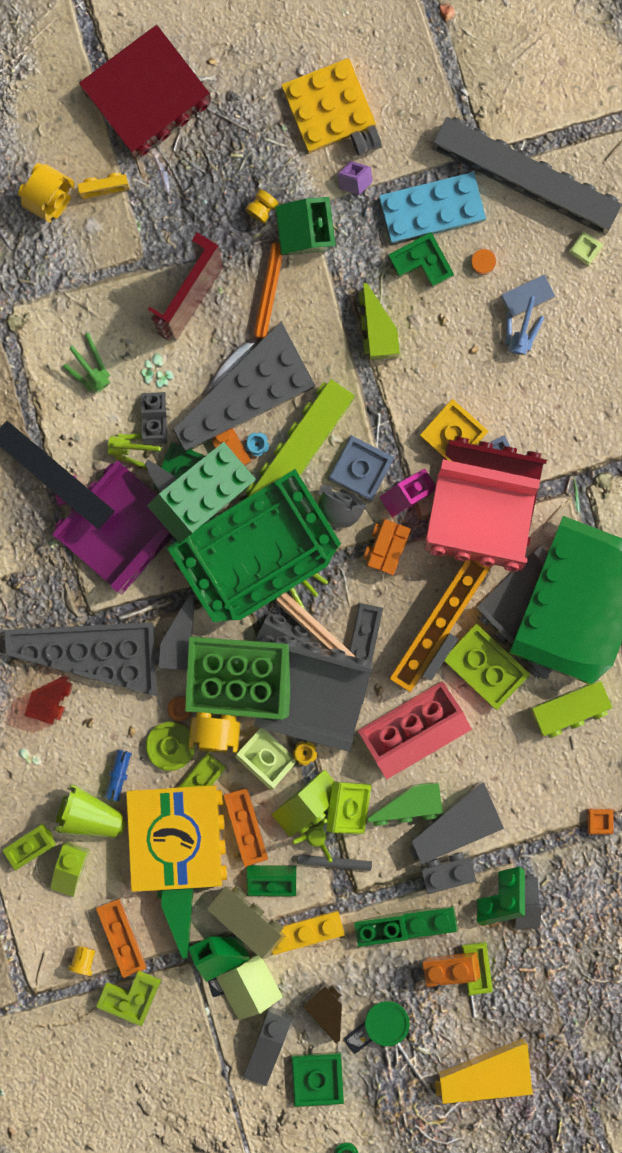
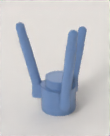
[505,296,544,355]

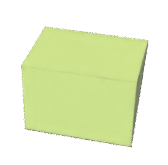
[235,728,297,791]
[216,954,283,1020]

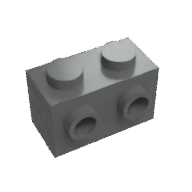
[420,852,476,894]

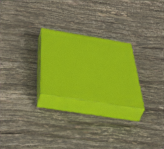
[326,781,371,834]

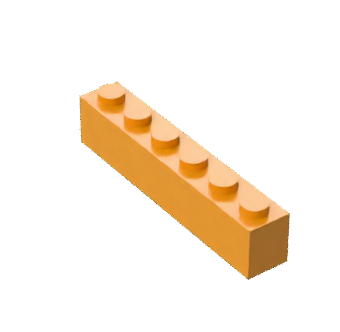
[388,560,492,692]

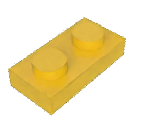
[78,173,130,200]

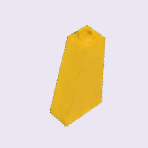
[435,1039,533,1104]

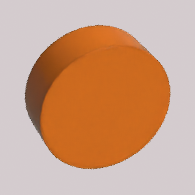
[471,249,496,275]
[167,696,192,721]

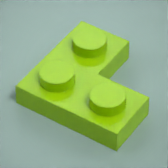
[96,970,161,1026]

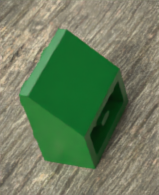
[275,197,336,255]

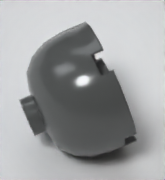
[315,485,366,530]

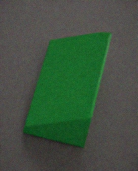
[247,865,297,896]

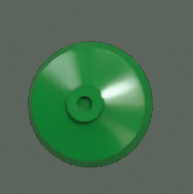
[365,1001,410,1046]

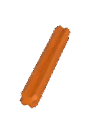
[253,243,283,339]

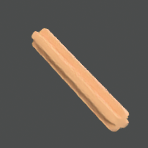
[276,592,355,657]

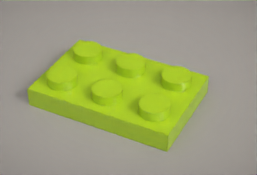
[444,623,531,710]

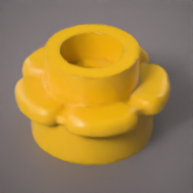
[293,741,317,766]

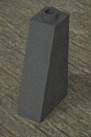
[409,781,504,864]

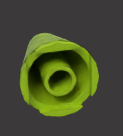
[54,783,126,838]

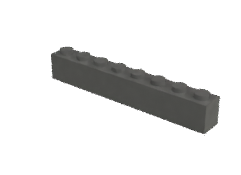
[432,117,622,236]

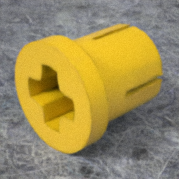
[67,945,96,976]

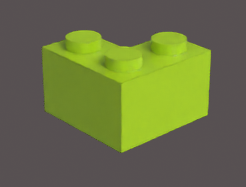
[271,770,334,837]

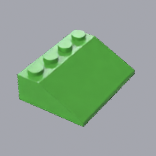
[185,636,290,720]

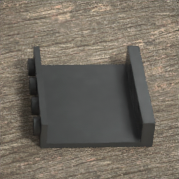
[475,546,553,679]
[253,635,374,752]

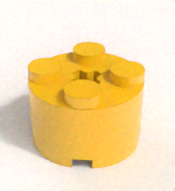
[18,163,74,223]
[188,712,241,753]

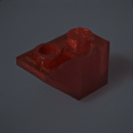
[24,675,73,725]

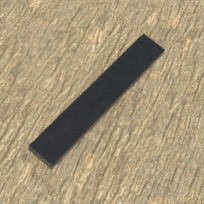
[0,420,115,530]

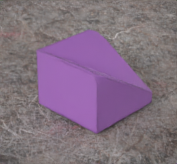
[337,161,373,195]

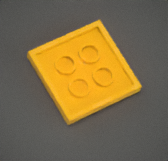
[281,58,376,154]

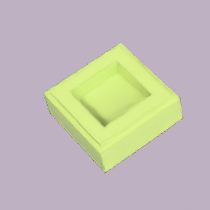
[568,231,603,266]

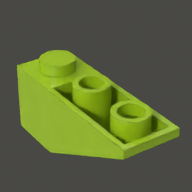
[359,283,400,360]

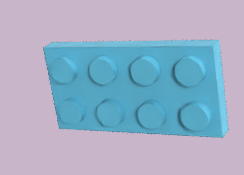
[379,172,486,244]

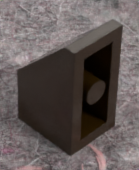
[303,982,342,1044]

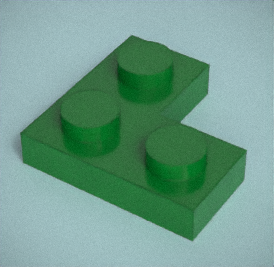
[388,232,454,288]
[477,866,525,926]

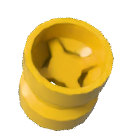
[245,189,279,224]

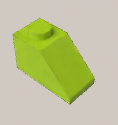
[50,842,90,897]

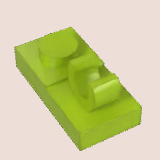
[2,824,56,871]

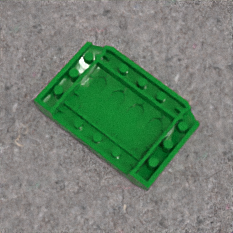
[167,469,341,622]
[509,516,622,685]

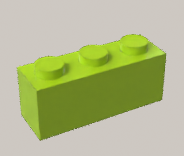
[530,680,613,738]

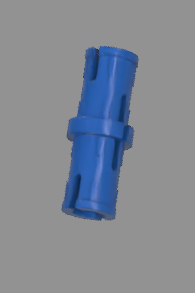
[104,749,132,801]

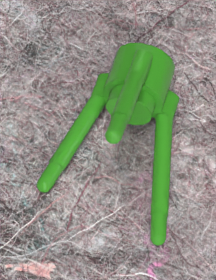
[63,333,111,394]

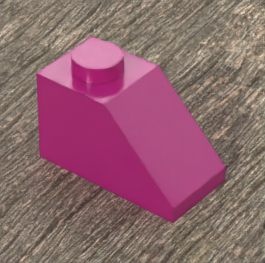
[379,469,436,518]

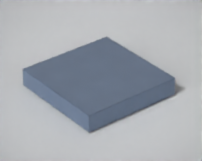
[328,435,394,502]

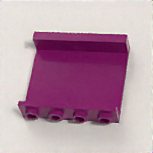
[52,460,173,595]

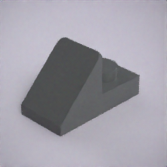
[514,877,542,929]

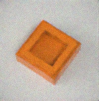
[587,809,613,834]

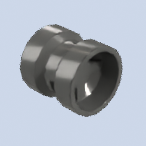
[350,124,382,156]

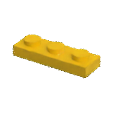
[272,910,345,955]

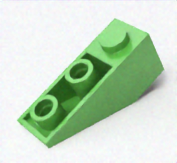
[367,782,443,826]

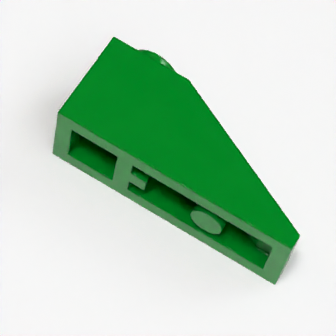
[157,888,194,958]

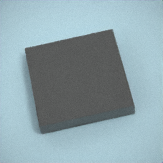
[422,633,457,680]

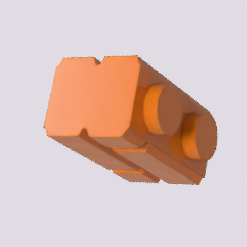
[363,519,411,576]
[423,952,480,987]

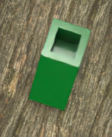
[189,936,250,982]

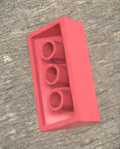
[358,681,472,780]

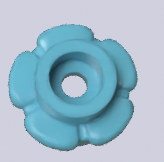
[245,433,269,457]

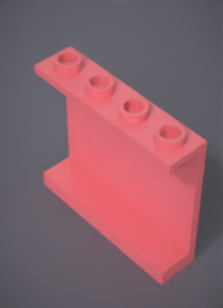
[424,459,540,572]

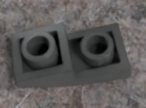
[141,392,167,445]

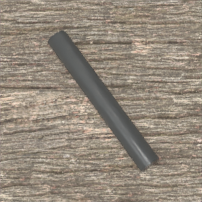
[297,854,372,871]

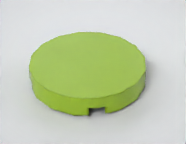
[146,722,195,771]

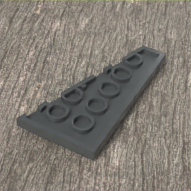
[173,321,316,452]
[5,622,157,696]

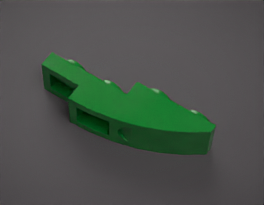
[354,906,458,947]

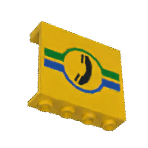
[127,785,227,892]

